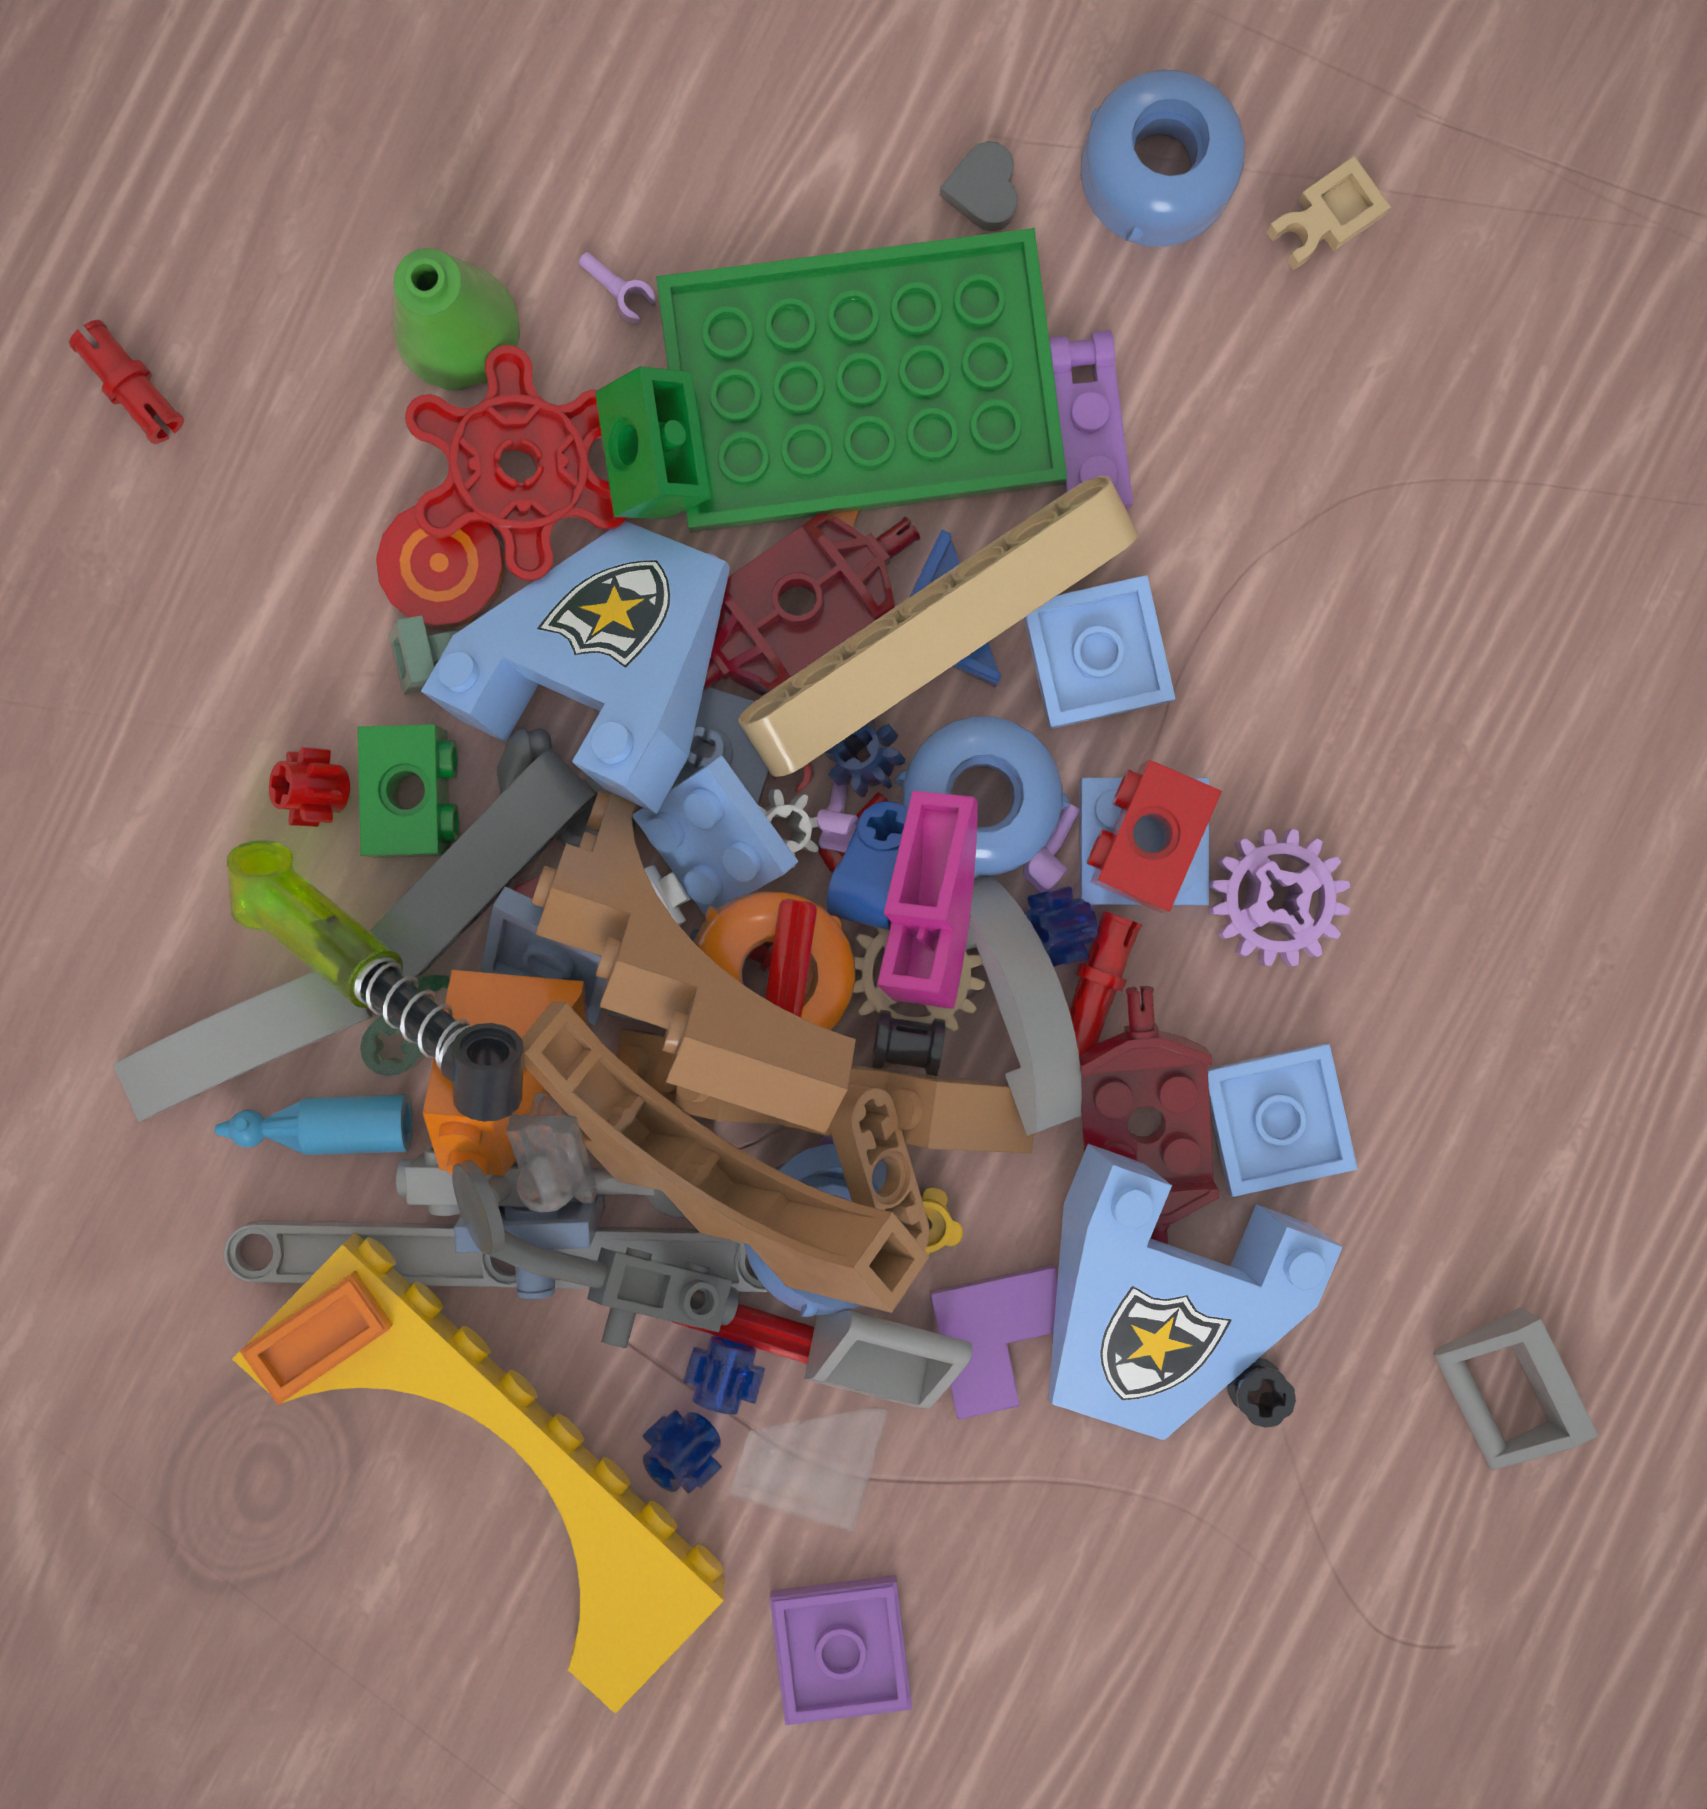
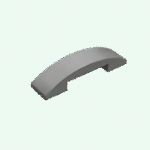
[965,876,1082,1136]
[113,967,372,1122]

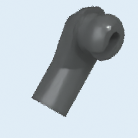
[497,727,552,794]

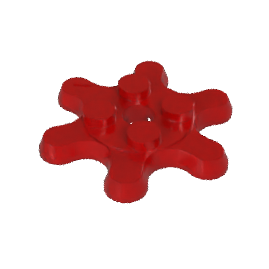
[405,345,627,581]

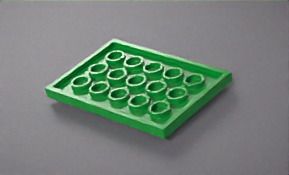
[656,228,1067,533]

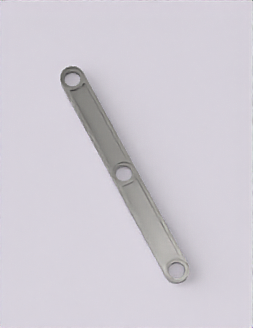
[224,1220,768,1292]

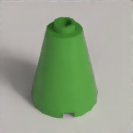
[393,248,520,391]

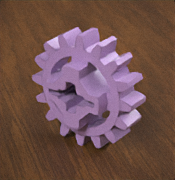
[1208,829,1350,966]

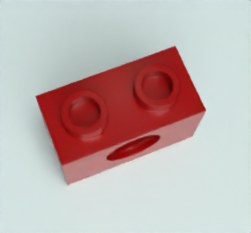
[1087,760,1222,913]

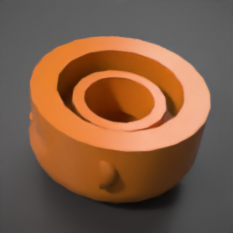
[693,891,856,1030]

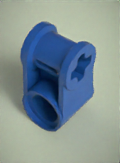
[827,802,908,931]

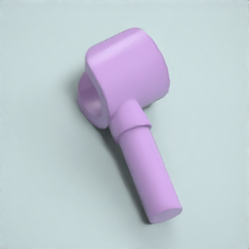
[579,252,655,324]
[817,781,858,853]
[1023,804,1080,893]

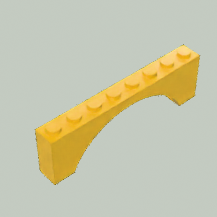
[232,1232,725,1714]

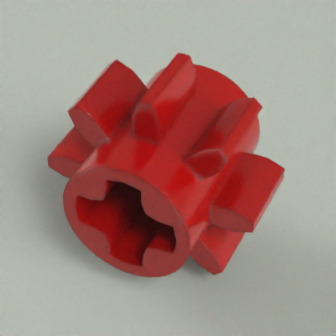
[269,747,350,827]

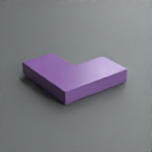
[930,1264,1058,1420]

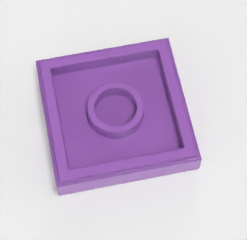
[770,1575,912,1725]

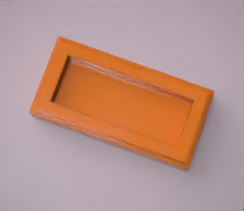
[240,1271,393,1405]

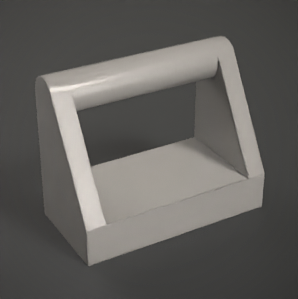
[1433,1308,1599,1470]
[804,1310,972,1409]

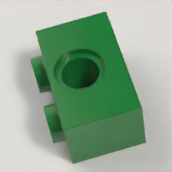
[595,366,711,519]
[357,724,460,858]

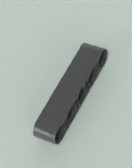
[334,748,597,1010]

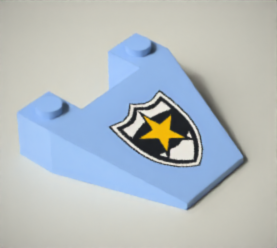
[421,521,730,814]
[1048,1144,1343,1440]

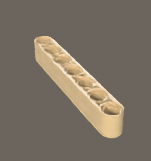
[738,476,1138,777]

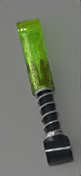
[227,840,524,1122]

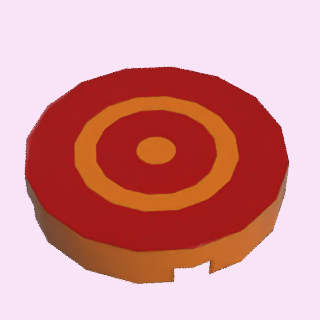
[376,504,506,629]

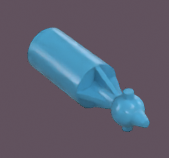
[215,1094,413,1155]

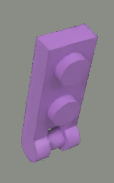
[1049,330,1133,509]

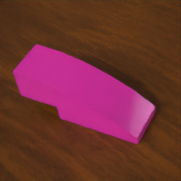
[877,791,978,1009]

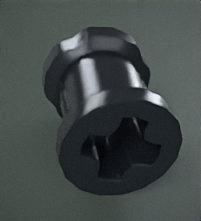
[872,1010,945,1076]
[1227,1357,1296,1428]

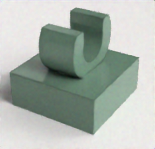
[388,616,457,695]

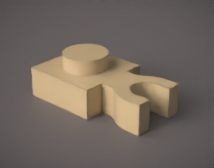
[1266,156,1391,271]

